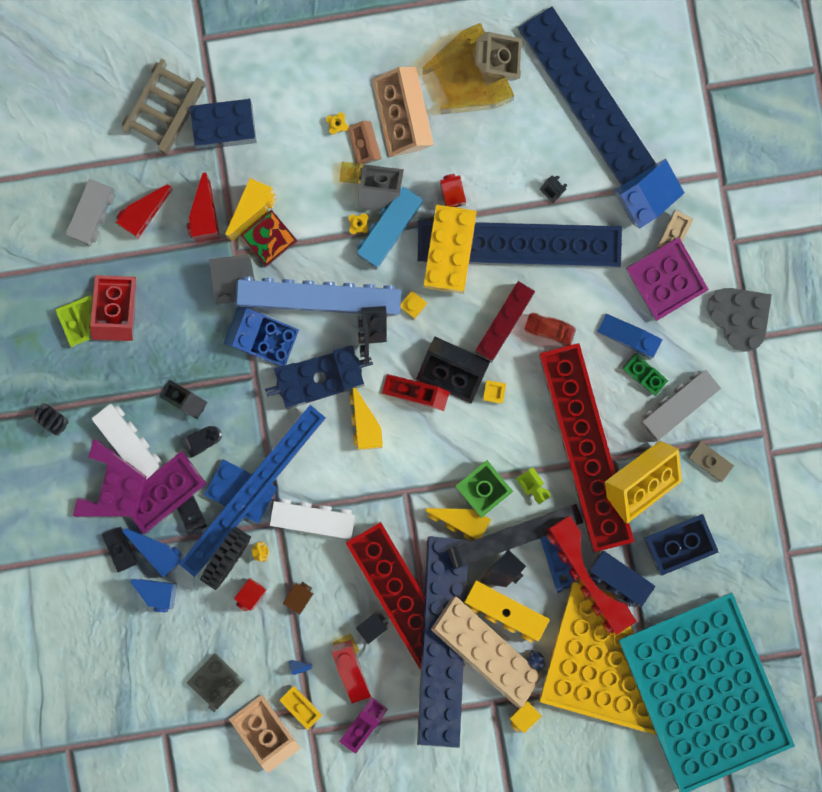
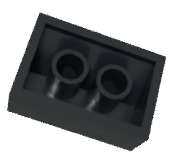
[416,336,491,404]

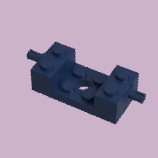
[265,345,373,409]

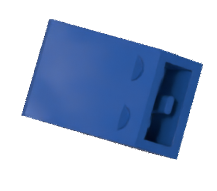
[224,307,299,366]

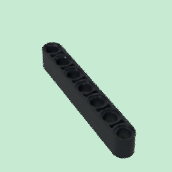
[447,504,583,570]

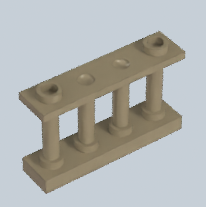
[122,58,206,155]

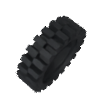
[200,526,251,590]

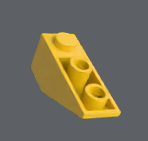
[349,388,383,450]
[425,508,491,541]

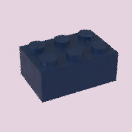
[190,99,257,150]
[643,514,719,576]
[587,551,656,607]

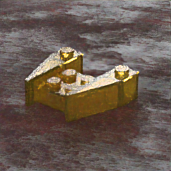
[422,23,514,114]

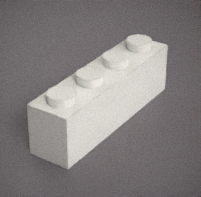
[92,404,163,480]
[270,498,356,539]

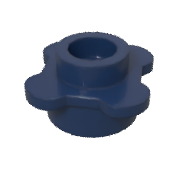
[526,650,546,670]

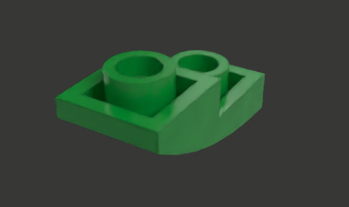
[622,353,668,396]

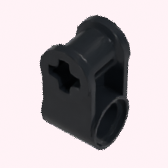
[181,426,222,458]

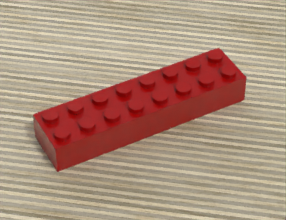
[346,522,465,671]

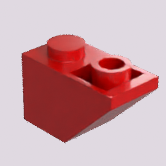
[440,174,466,208]
[234,578,268,612]

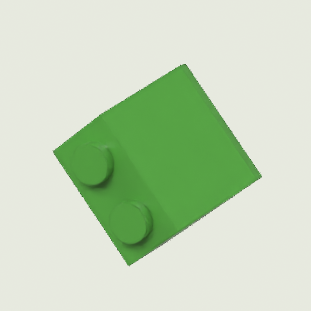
[455,460,513,518]

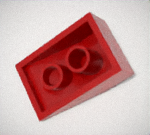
[186,172,220,243]
[90,275,136,341]

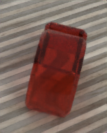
[524,312,576,346]

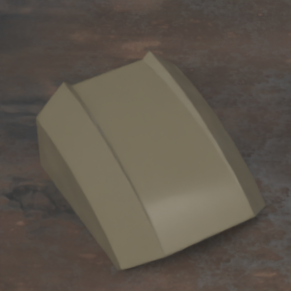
[475,32,522,81]

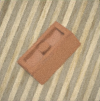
[348,121,382,166]

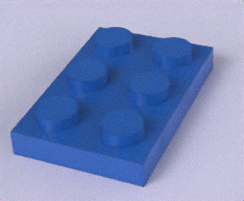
[204,459,278,524]

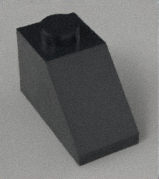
[159,380,208,419]
[479,550,526,587]

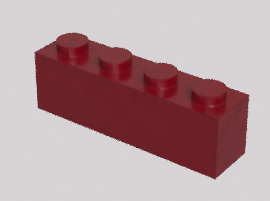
[475,281,535,363]

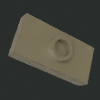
[689,441,734,482]

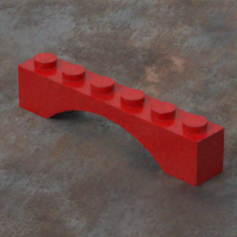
[546,516,637,635]

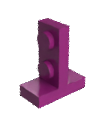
[339,697,388,754]

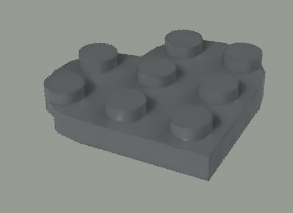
[707,288,772,352]

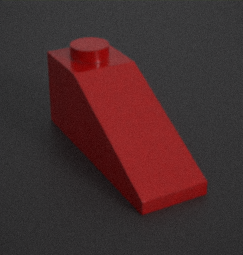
[116,184,173,239]
[382,374,450,411]
[332,640,371,703]

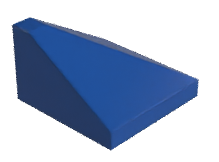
[289,660,313,675]

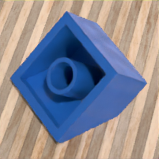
[131,579,177,613]

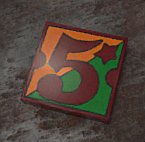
[240,210,298,267]

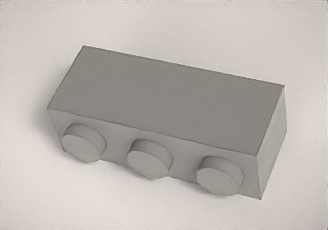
[66,178,115,246]

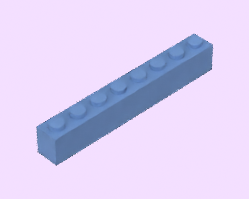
[235,277,401,316]

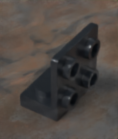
[358,306,387,365]

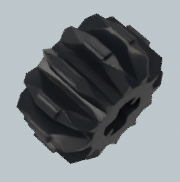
[32,403,69,436]

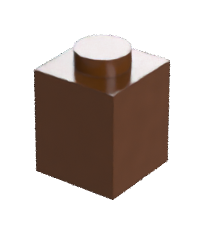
[282,581,314,615]

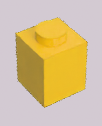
[509,701,542,734]

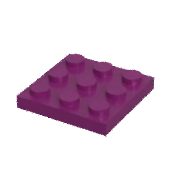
[625,237,709,321]

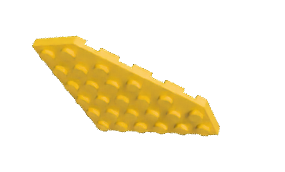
[539,582,656,735]

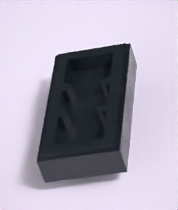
[102,527,138,573]

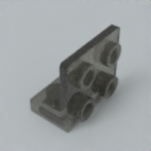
[187,653,244,712]

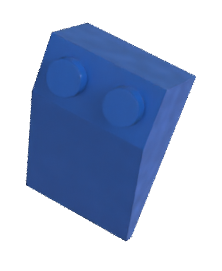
[614,158,685,229]

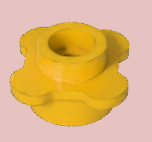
[326,112,348,135]
[348,213,369,234]
[252,541,269,562]

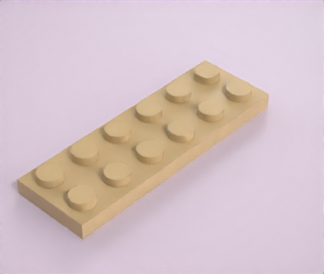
[431,596,542,708]

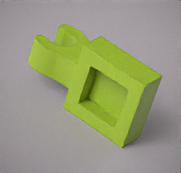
[516,467,551,505]

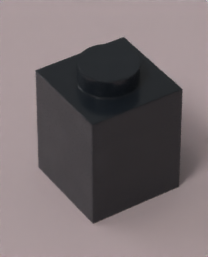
[356,612,388,644]

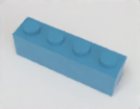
[356,186,423,269]

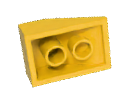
[225,178,277,242]

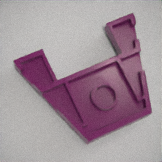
[73,439,147,517]

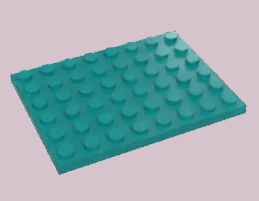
[618,592,795,792]

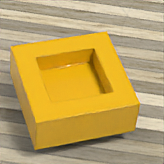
[400,291,428,319]
[483,380,506,404]

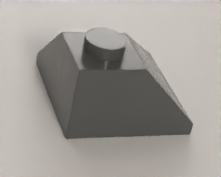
[358,165,404,210]
[209,254,255,304]

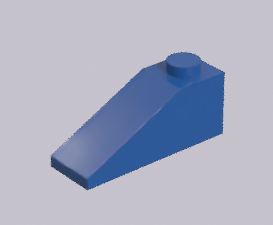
[597,313,663,360]
[123,528,183,577]

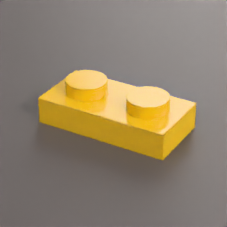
[279,685,323,730]

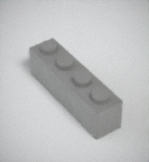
[641,370,721,442]

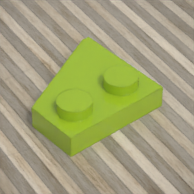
[55,295,93,348]

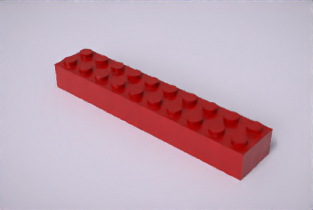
[539,343,635,553]

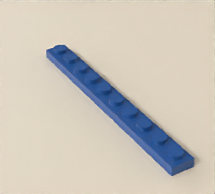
[179,405,326,577]

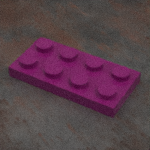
[130,451,207,534]

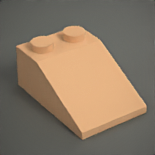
[229,695,301,773]

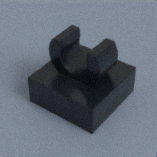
[540,175,567,203]

